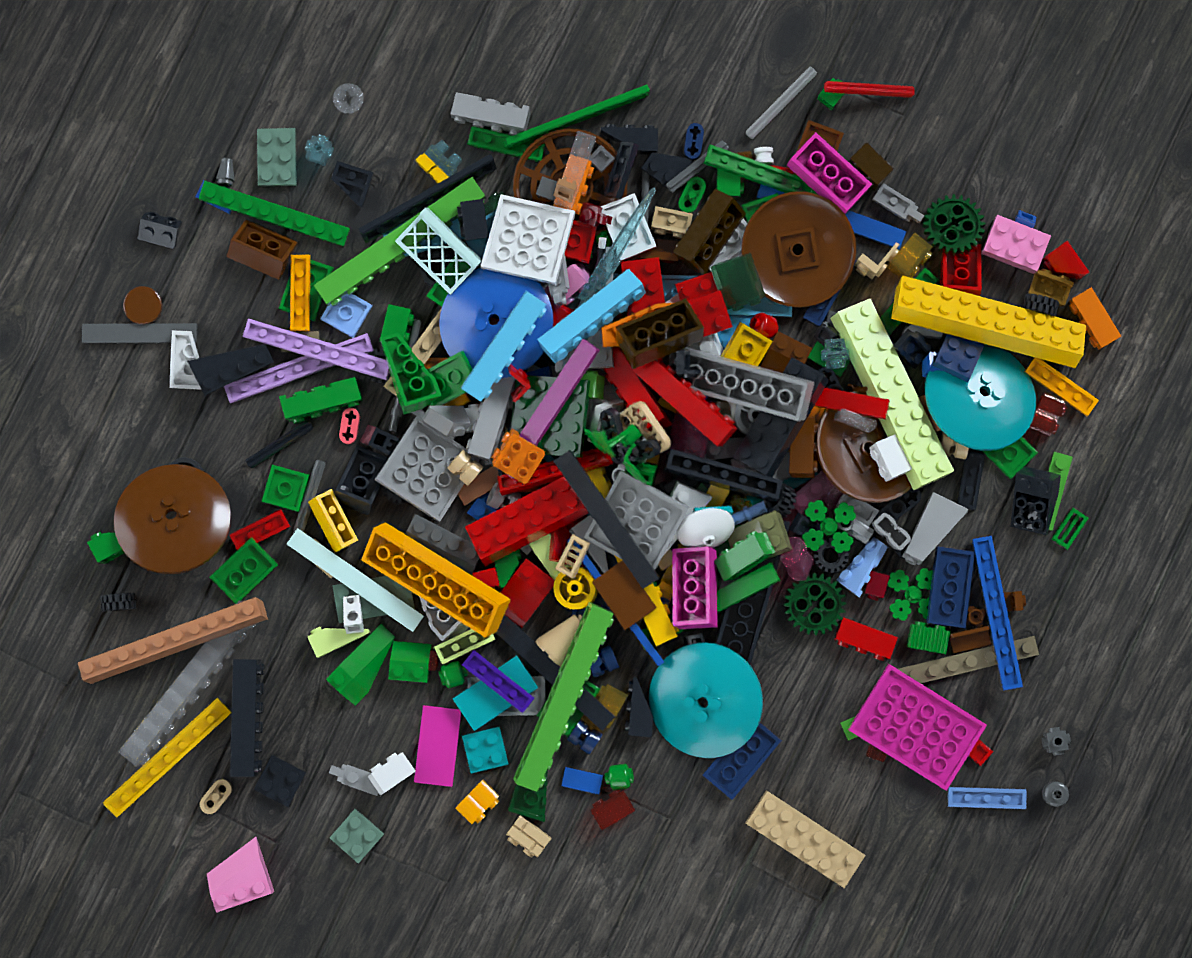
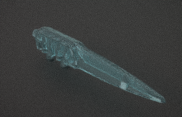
[577,187,655,308]

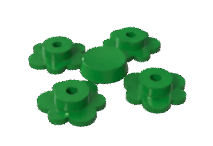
[802,500,856,553]
[888,568,933,621]

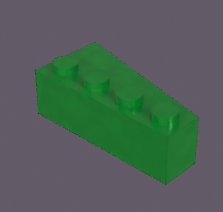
[279,377,363,424]

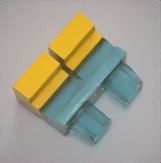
[415,140,462,183]

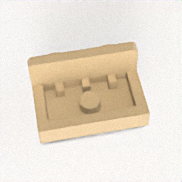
[651,206,693,239]

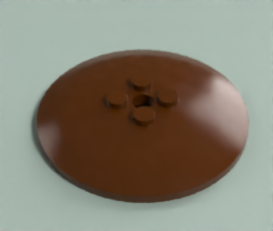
[741,192,856,307]
[816,391,912,503]
[114,464,231,574]

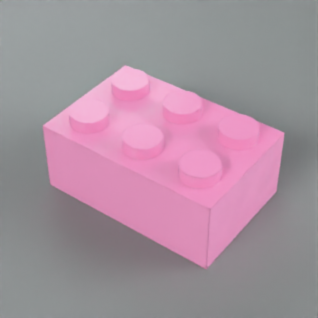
[981,215,1051,274]

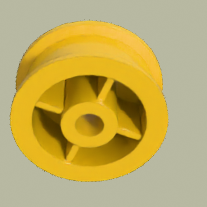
[554,567,598,609]

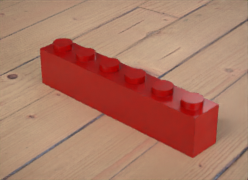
[632,358,737,446]

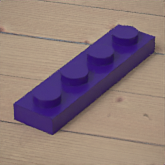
[462,650,535,713]

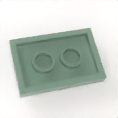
[257,128,297,187]

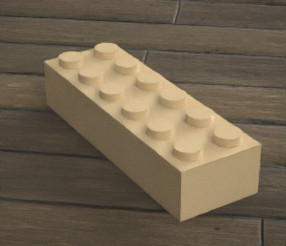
[745,790,865,888]

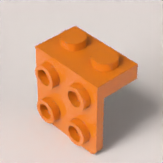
[491,428,545,484]

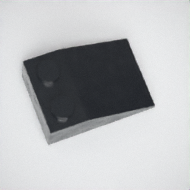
[335,445,388,516]

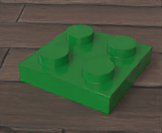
[262,465,310,512]

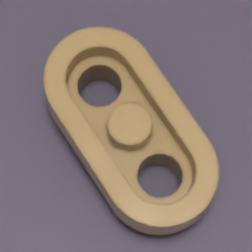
[200,779,232,814]

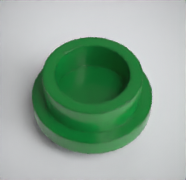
[596,230,613,249]

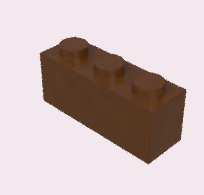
[789,417,819,478]

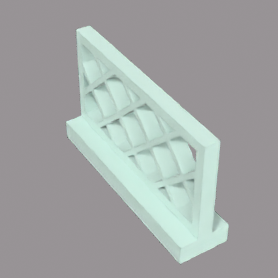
[395,208,482,295]

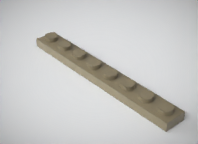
[898,636,1039,683]

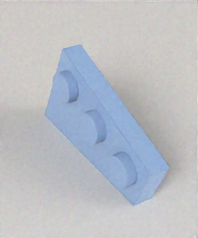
[836,537,888,598]

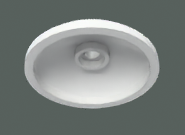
[677,508,735,548]

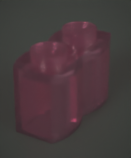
[780,537,814,581]

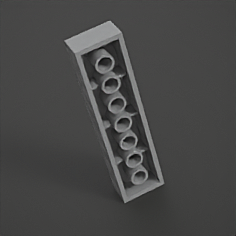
[662,347,814,421]

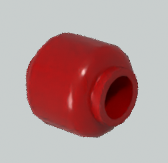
[750,313,778,339]

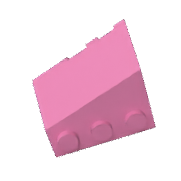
[207,837,274,912]

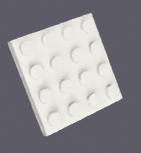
[481,195,575,285]

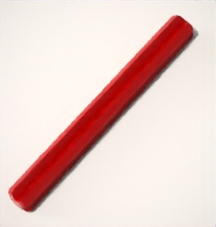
[824,81,915,98]

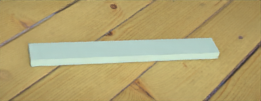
[287,528,424,632]

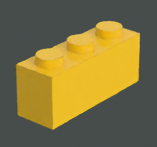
[308,489,358,553]

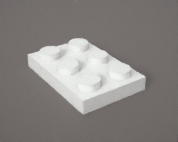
[601,193,656,261]

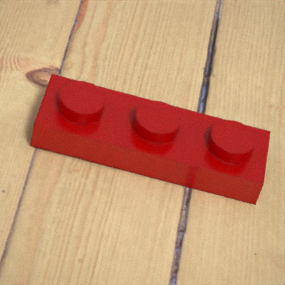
[230,509,290,550]

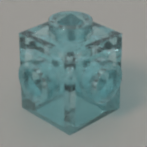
[305,134,334,166]
[821,338,849,369]

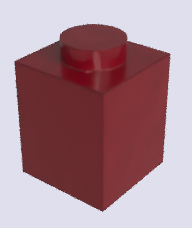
[863,571,889,601]

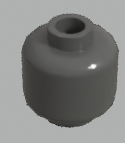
[1042,781,1069,807]

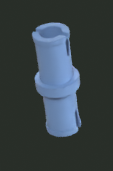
[732,501,768,525]

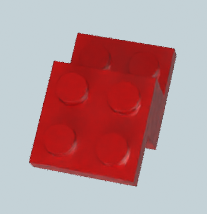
[674,272,732,337]

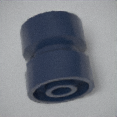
[590,645,619,678]
[567,719,603,755]

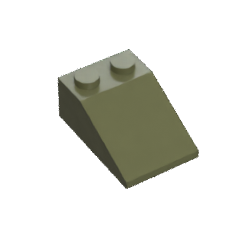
[728,511,792,560]

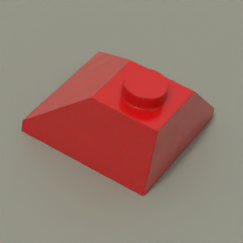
[1043,241,1089,280]

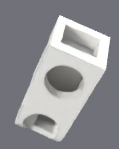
[343,595,364,634]

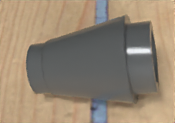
[216,158,235,188]

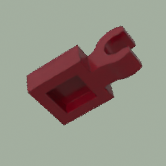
[579,202,613,226]

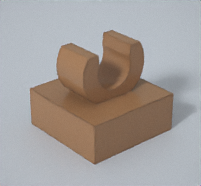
[553,176,577,202]

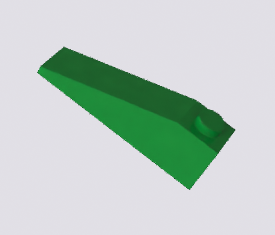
[326,624,395,706]

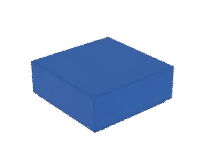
[1015,210,1036,228]

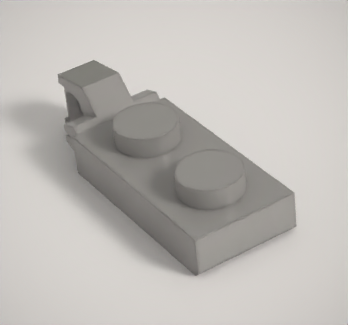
[872,183,924,224]
[548,253,570,306]
[329,764,378,796]

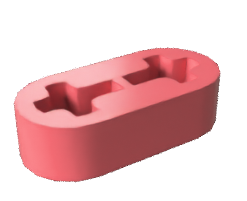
[339,408,360,444]

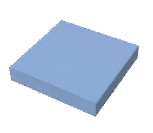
[320,294,372,338]

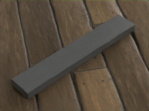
[82,323,197,344]

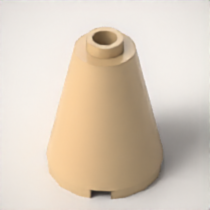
[536,614,583,667]

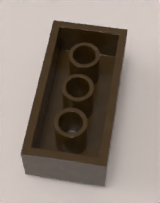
[673,189,746,275]
[616,298,704,369]

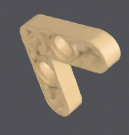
[610,401,671,453]

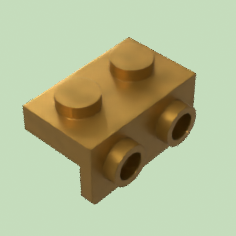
[1028,269,1074,307]

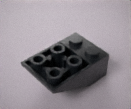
[1010,466,1061,535]

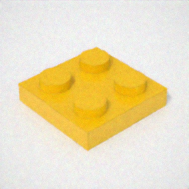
[721,322,773,366]

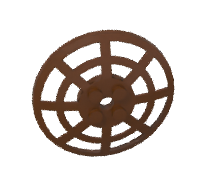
[513,129,627,237]

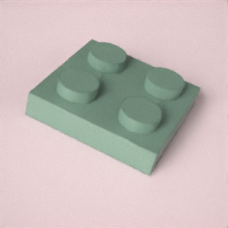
[330,808,384,863]

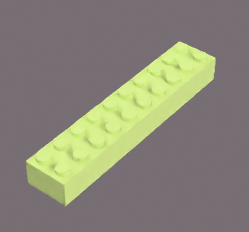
[830,299,954,490]

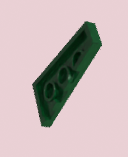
[508,737,548,822]

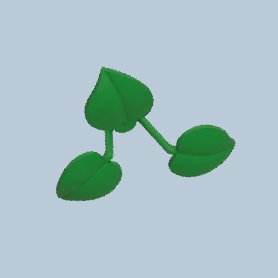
[584,424,652,485]

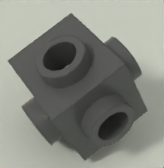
[1041,727,1071,756]

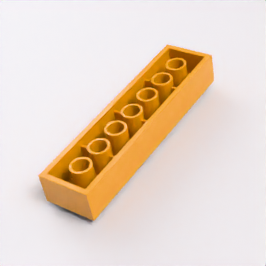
[361,522,510,638]

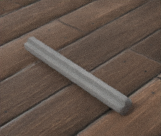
[746,67,817,139]

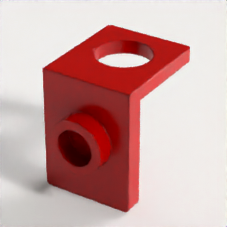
[508,364,531,402]

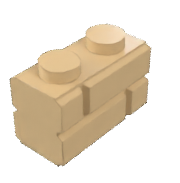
[506,815,551,858]

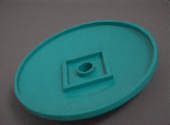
[925,344,1036,451]
[649,643,763,758]

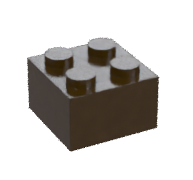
[849,142,894,191]

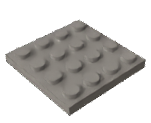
[375,416,480,522]
[584,470,689,570]

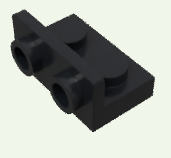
[893,329,934,369]

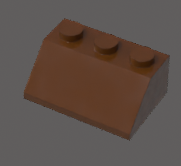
[227,220,298,280]

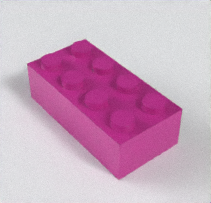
[786,132,872,214]
[672,546,717,629]

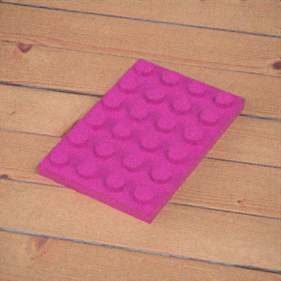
[848,664,987,791]

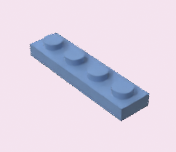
[948,787,1026,809]

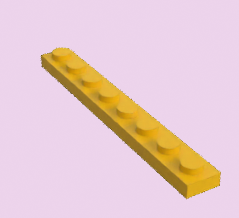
[103,698,232,817]

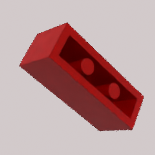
[834,617,898,661]

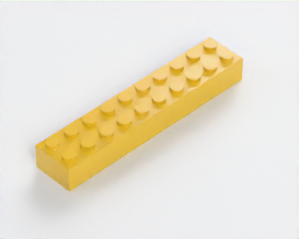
[891,275,1086,368]

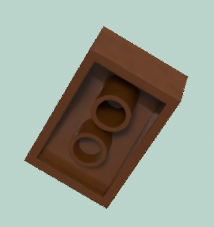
[760,331,812,373]

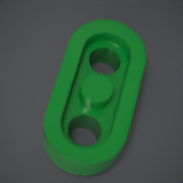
[678,177,706,213]

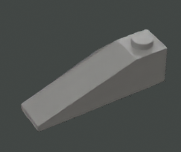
[419,596,469,642]

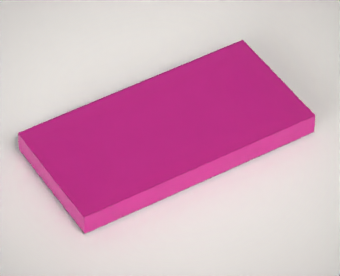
[414,705,461,787]

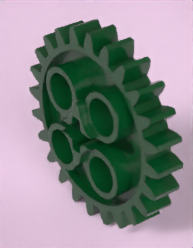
[923,194,986,256]
[783,573,847,636]

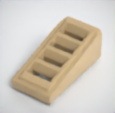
[555,535,590,578]

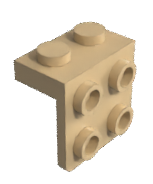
[854,242,900,279]

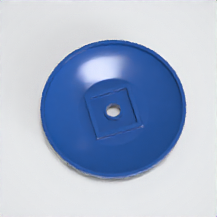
[439,268,554,379]

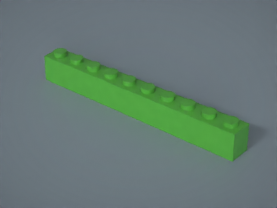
[314,177,486,306]
[513,602,614,792]

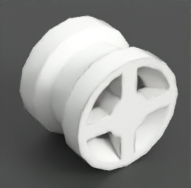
[754,147,773,165]

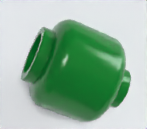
[438,661,468,688]
[605,764,634,790]

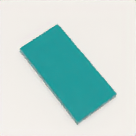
[453,656,538,731]

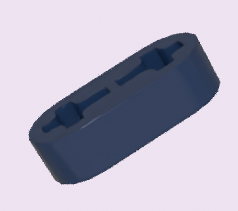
[684,123,704,160]

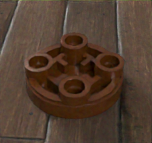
[123,286,162,325]

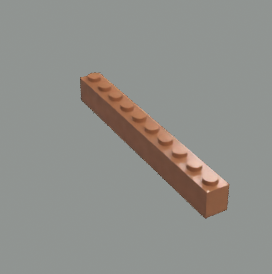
[78,597,268,684]

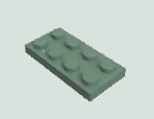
[332,576,415,623]

